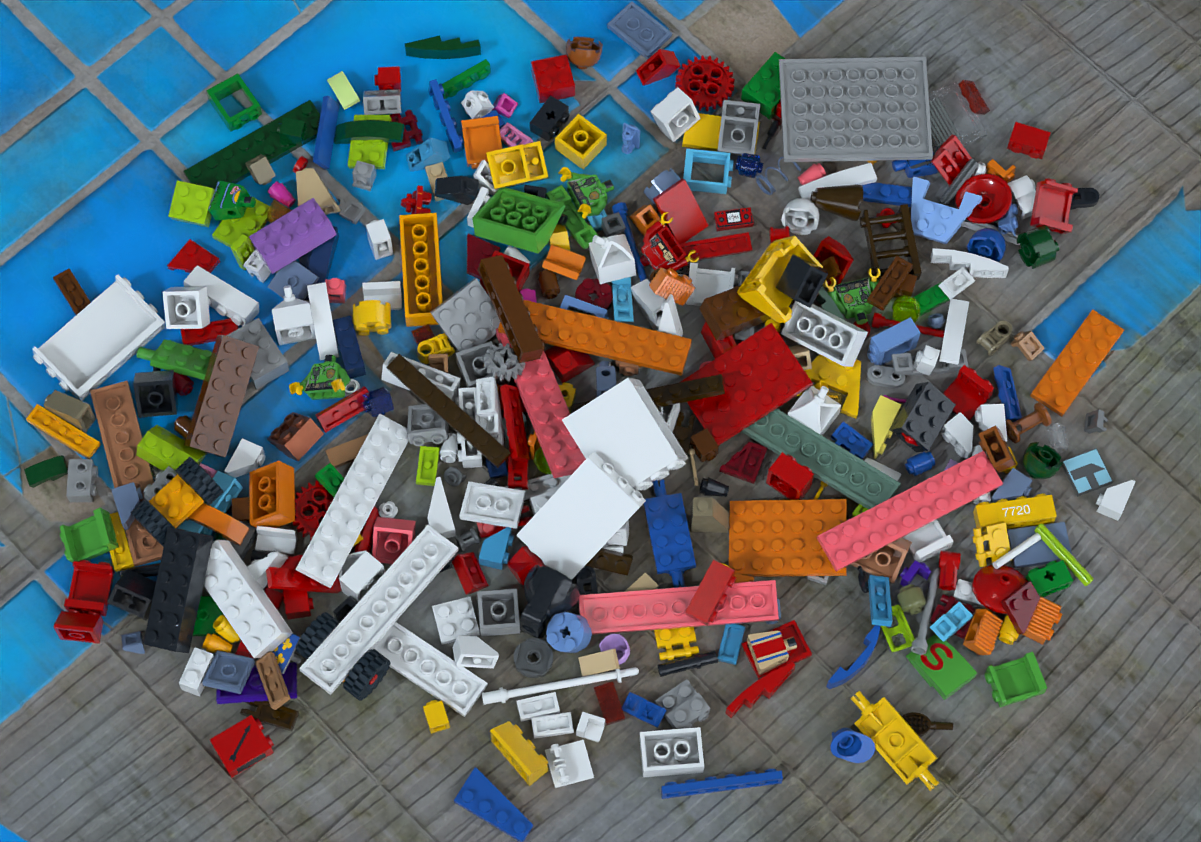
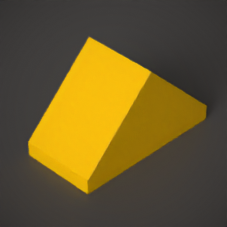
[549,224,571,251]

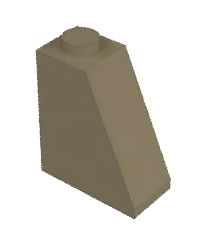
[44,390,96,433]
[691,497,730,533]

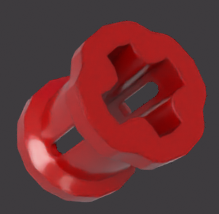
[769,226,790,243]

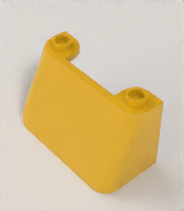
[737,236,823,323]

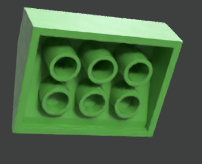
[472,187,565,253]

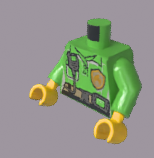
[558,167,614,219]
[823,268,881,325]
[289,355,350,400]

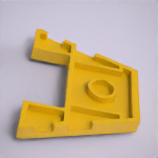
[799,354,861,419]

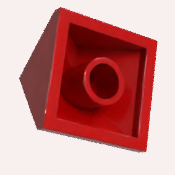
[506,546,546,589]

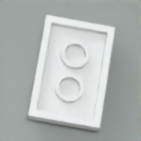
[459,482,526,529]

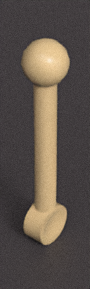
[688,448,699,486]

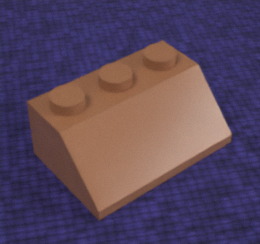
[850,538,912,583]

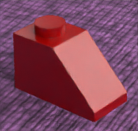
[636,49,681,86]

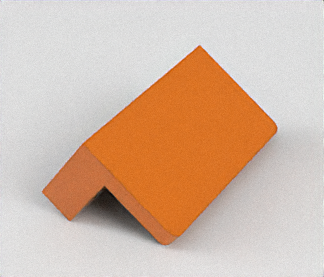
[542,244,586,280]

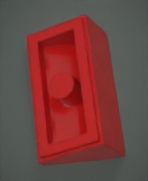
[452,552,489,595]

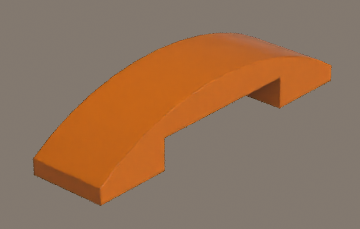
[186,503,249,545]

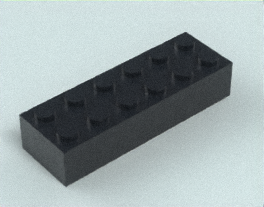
[143,527,214,653]

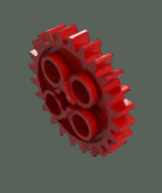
[675,55,735,111]
[293,480,334,540]

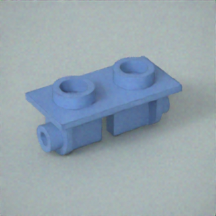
[622,123,640,154]
[998,202,1018,236]

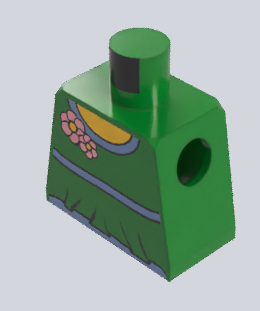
[208,181,256,221]

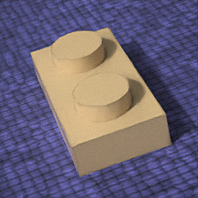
[425,162,447,202]

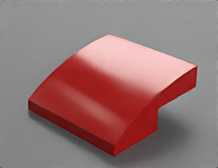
[931,134,972,186]

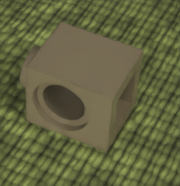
[245,154,276,185]

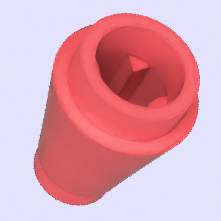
[798,163,826,186]

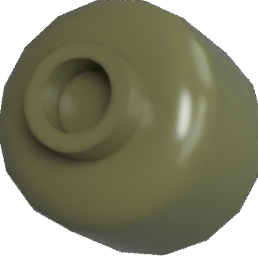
[897,584,926,615]

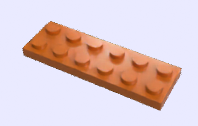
[1030,309,1124,417]

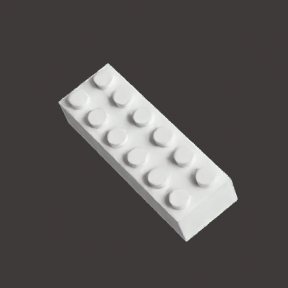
[204,540,293,658]

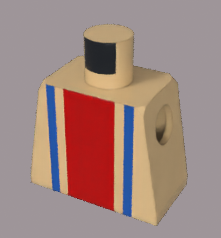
[747,631,797,675]

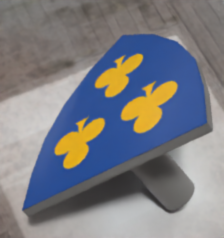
[272,634,302,674]

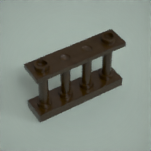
[860,204,922,281]

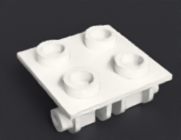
[545,740,594,788]

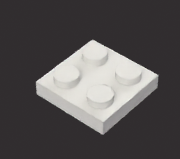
[432,597,480,645]

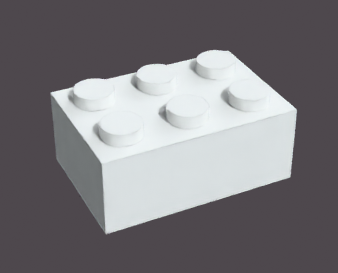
[639,727,704,777]

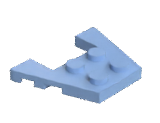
[911,177,982,244]

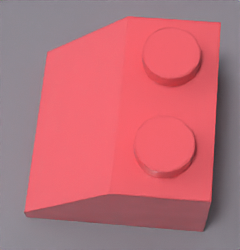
[372,517,416,564]

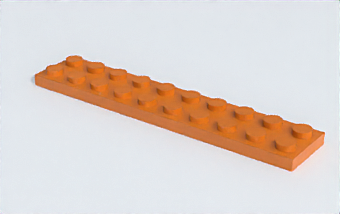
[498,299,692,376]

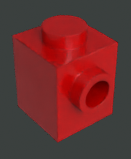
[374,66,401,91]

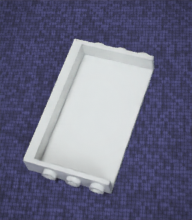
[32,275,165,401]
[516,452,646,580]

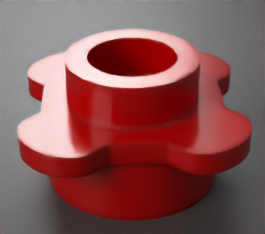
[876,208,897,228]

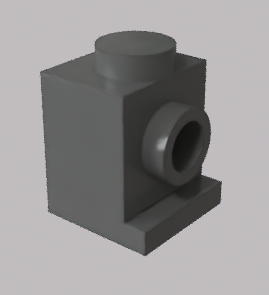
[601,212,626,237]

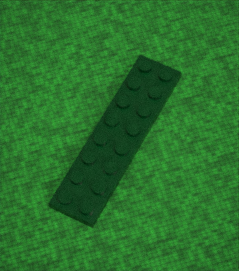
[183,100,320,189]

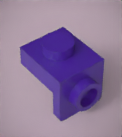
[900,560,931,587]

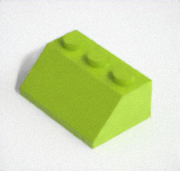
[136,425,207,470]

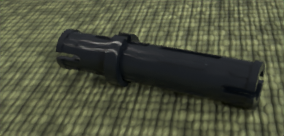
[657,650,718,677]

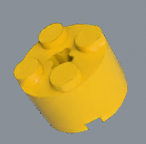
[353,300,391,336]

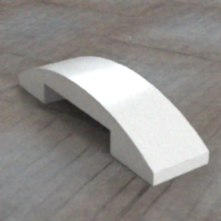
[307,282,339,360]

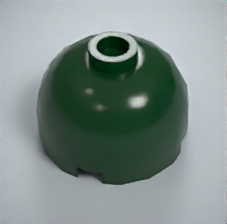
[1023,442,1063,479]

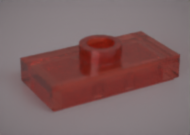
[594,681,625,726]

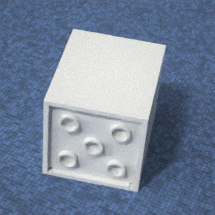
[562,378,689,491]

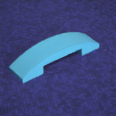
[612,277,634,322]

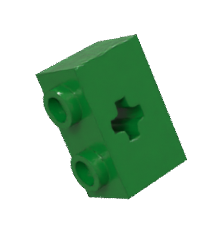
[1026,560,1073,597]

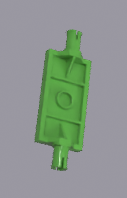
[137,339,212,380]

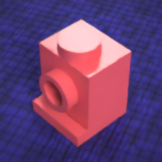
[325,278,346,303]

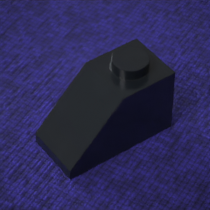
[434,176,479,205]

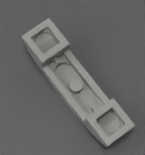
[891,349,968,375]

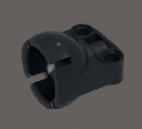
[520,565,581,638]

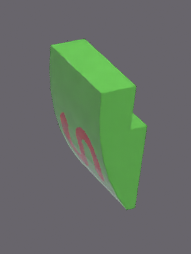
[906,634,977,700]

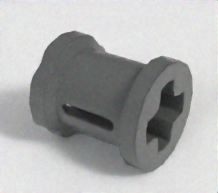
[455,527,480,552]

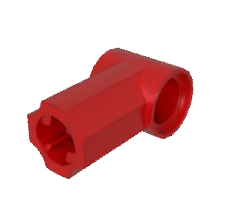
[939,551,961,591]

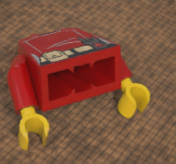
[640,212,699,271]

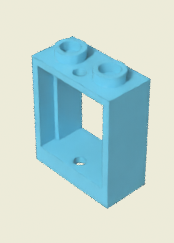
[683,149,734,194]

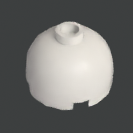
[781,198,820,235]

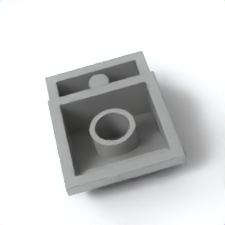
[717,100,760,156]

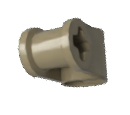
[976,320,1012,356]

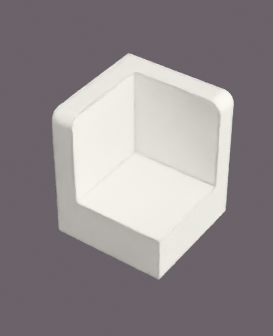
[576,712,605,742]

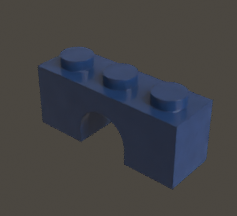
[332,315,366,379]

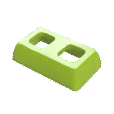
[881,605,915,653]

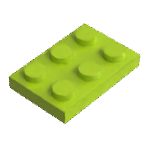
[348,115,391,169]
[212,199,274,247]

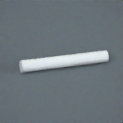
[992,533,1041,569]

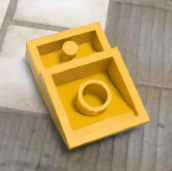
[486,141,548,189]

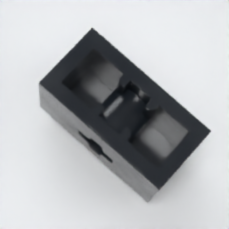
[530,95,570,142]

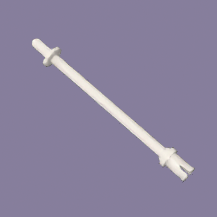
[482,667,639,705]

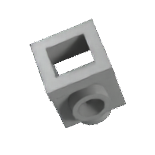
[352,160,376,191]

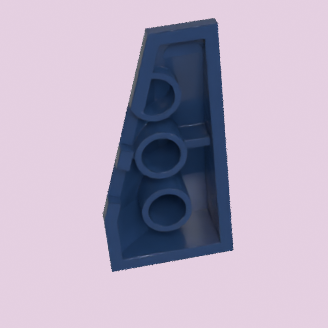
[299,226,339,301]

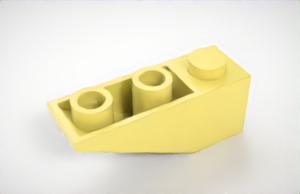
[871,395,902,459]

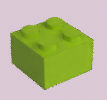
[168,180,215,228]

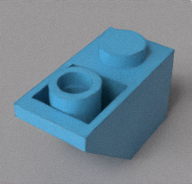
[406,138,450,172]
[479,527,514,570]

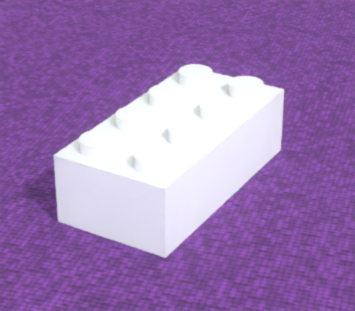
[781,301,868,367]

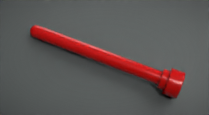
[871,312,945,338]

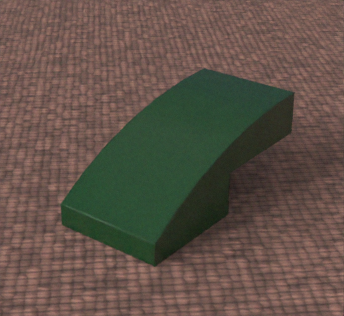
[24,455,68,488]

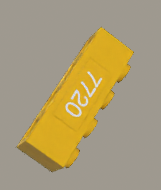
[973,494,1057,533]

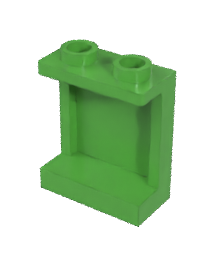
[60,508,119,563]
[985,652,1047,707]

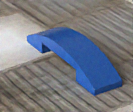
[826,625,880,689]

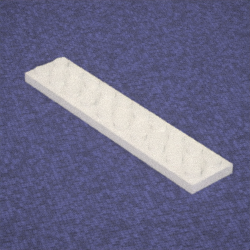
[295,414,409,588]
[300,525,458,695]

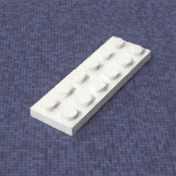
[372,622,488,717]

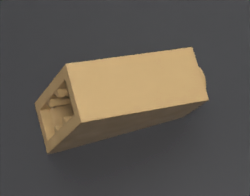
[296,168,340,215]

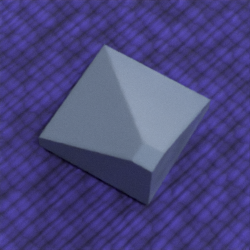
[121,631,145,654]

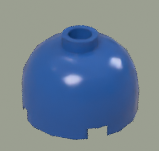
[967,228,1006,262]

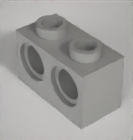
[363,89,402,115]

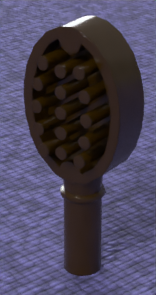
[902,712,953,737]

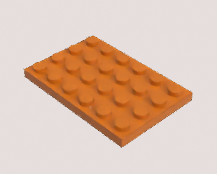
[729,499,847,577]

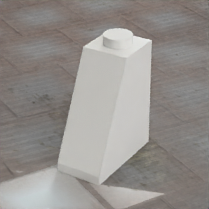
[631,279,665,331]

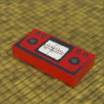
[714,207,754,231]

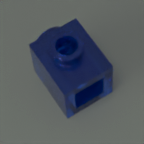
[362,387,394,417]

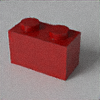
[1007,122,1051,159]

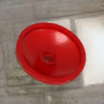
[956,174,1012,224]
[972,565,1028,614]

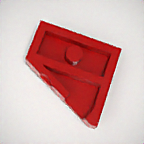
[167,239,220,273]

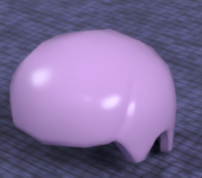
[599,633,630,665]

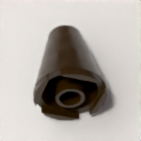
[810,184,863,221]

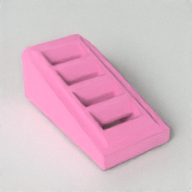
[500,122,533,147]

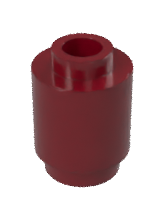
[174,372,194,396]

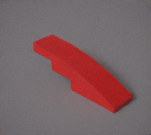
[725,662,795,718]

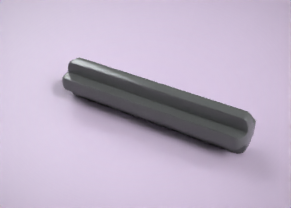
[939,158,979,206]

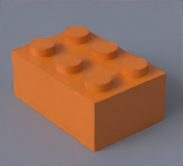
[249,461,295,528]

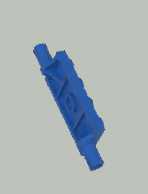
[643,479,696,588]

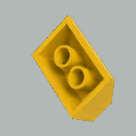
[490,721,548,786]

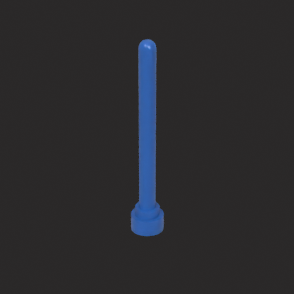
[612,202,647,281]

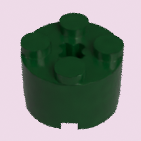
[1017,225,1059,269]

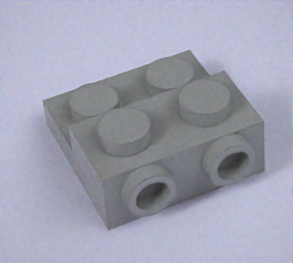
[407,404,449,446]
[654,679,711,729]

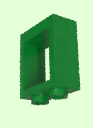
[206,73,262,132]

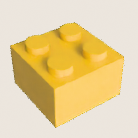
[555,114,607,170]

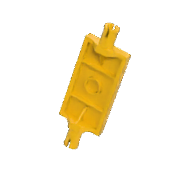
[851,691,939,791]

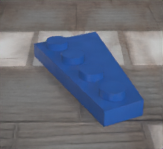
[428,79,464,153]
[454,767,533,842]

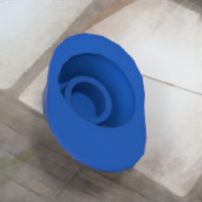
[830,728,875,763]

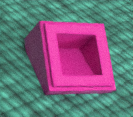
[492,93,518,118]

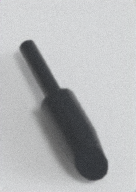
[762,120,780,149]

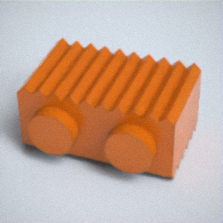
[649,268,695,306]
[1022,596,1062,645]
[963,609,1003,655]

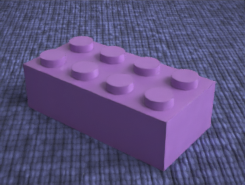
[249,198,337,274]

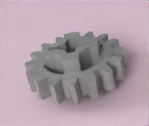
[483,343,526,381]

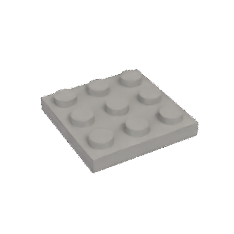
[430,278,500,352]

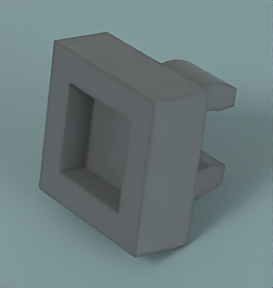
[1084,409,1108,434]

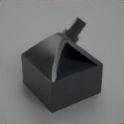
[133,367,178,418]

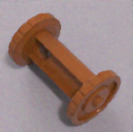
[1005,402,1052,444]

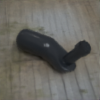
[857,566,869,593]

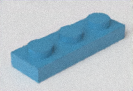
[868,575,893,627]

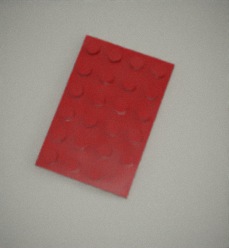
[679,323,813,446]

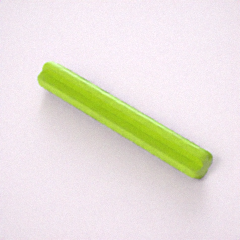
[1034,523,1093,586]

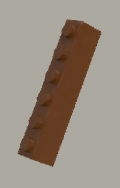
[478,255,545,363]

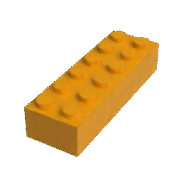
[399,213,443,327]

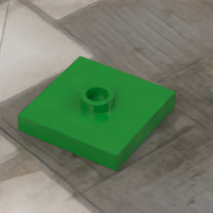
[193,596,224,636]

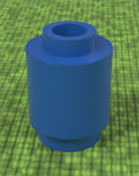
[905,452,935,476]

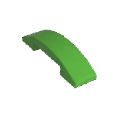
[546,185,598,249]

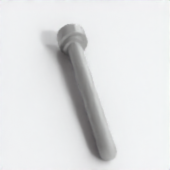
[911,569,940,655]

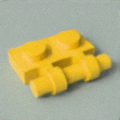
[972,521,1012,567]
[654,627,699,661]

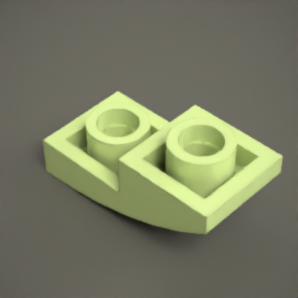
[327,71,360,110]

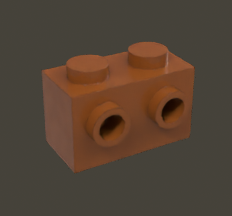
[978,425,1016,473]

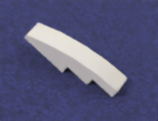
[798,163,877,200]
[930,248,1009,278]
[939,299,969,365]
[476,377,504,446]

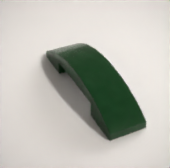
[334,120,405,144]

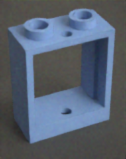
[867,317,920,366]

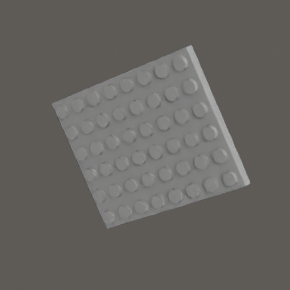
[779,57,933,162]

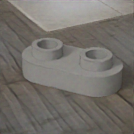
[867,365,905,389]

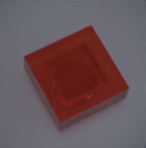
[411,324,435,346]

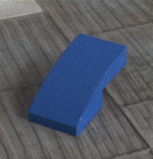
[621,692,667,728]

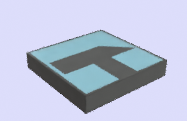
[1062,448,1113,497]

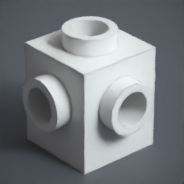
[461,90,494,119]

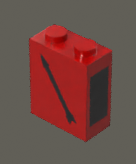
[209,715,274,778]

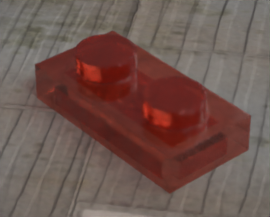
[958,80,990,115]

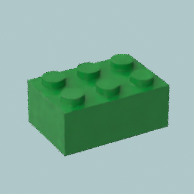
[741,52,785,120]

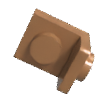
[1011,331,1045,361]

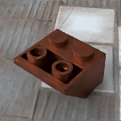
[267,412,324,461]

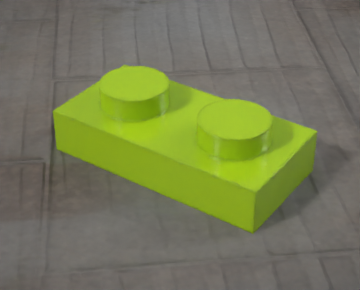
[416,446,440,486]

